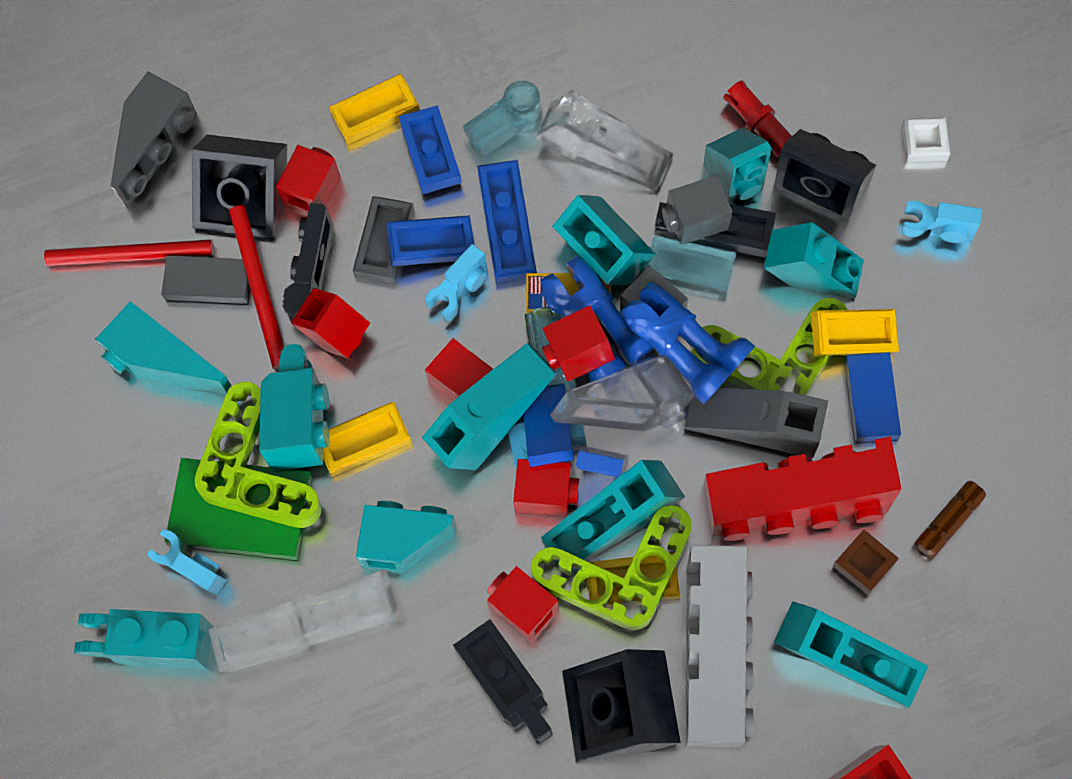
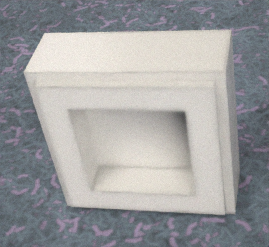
[902,117,950,163]

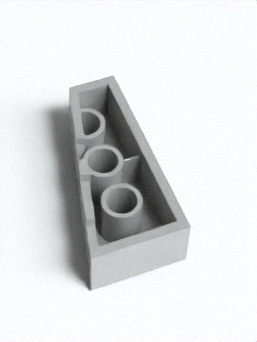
[686,545,754,749]

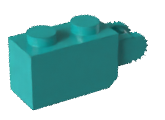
[259,343,329,471]
[74,609,212,669]

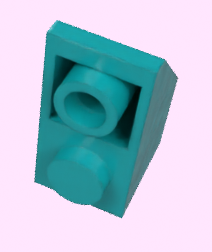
[703,127,772,203]
[764,222,864,299]
[356,501,456,572]

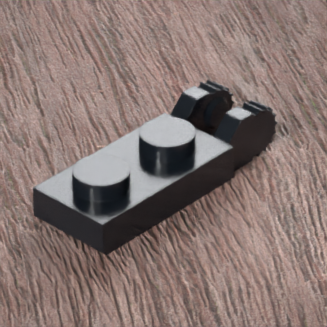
[282,203,333,322]

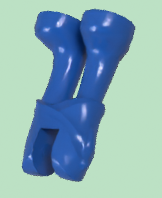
[540,255,654,388]
[621,281,755,405]

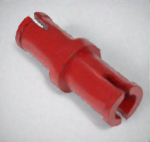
[723,80,792,158]

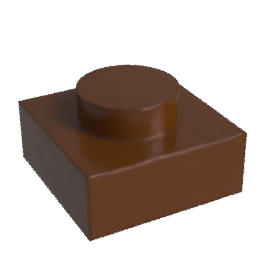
[833,529,899,595]

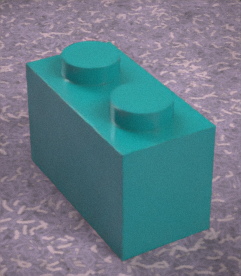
[552,195,656,285]

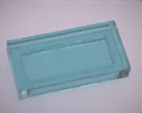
[645,235,736,296]

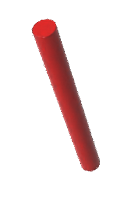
[229,205,284,369]
[44,239,214,266]

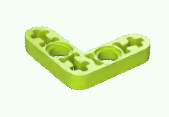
[692,298,848,396]
[194,381,322,528]
[531,505,692,630]

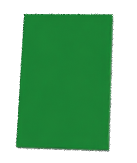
[164,458,312,560]

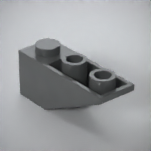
[110,71,197,207]
[684,388,828,458]

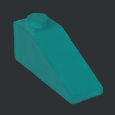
[95,301,232,395]
[541,460,685,574]
[773,601,928,708]

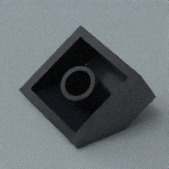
[774,129,876,223]
[192,134,287,238]
[562,649,681,762]

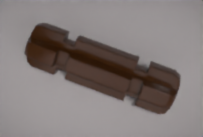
[915,481,986,558]

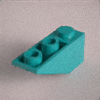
[422,343,557,470]

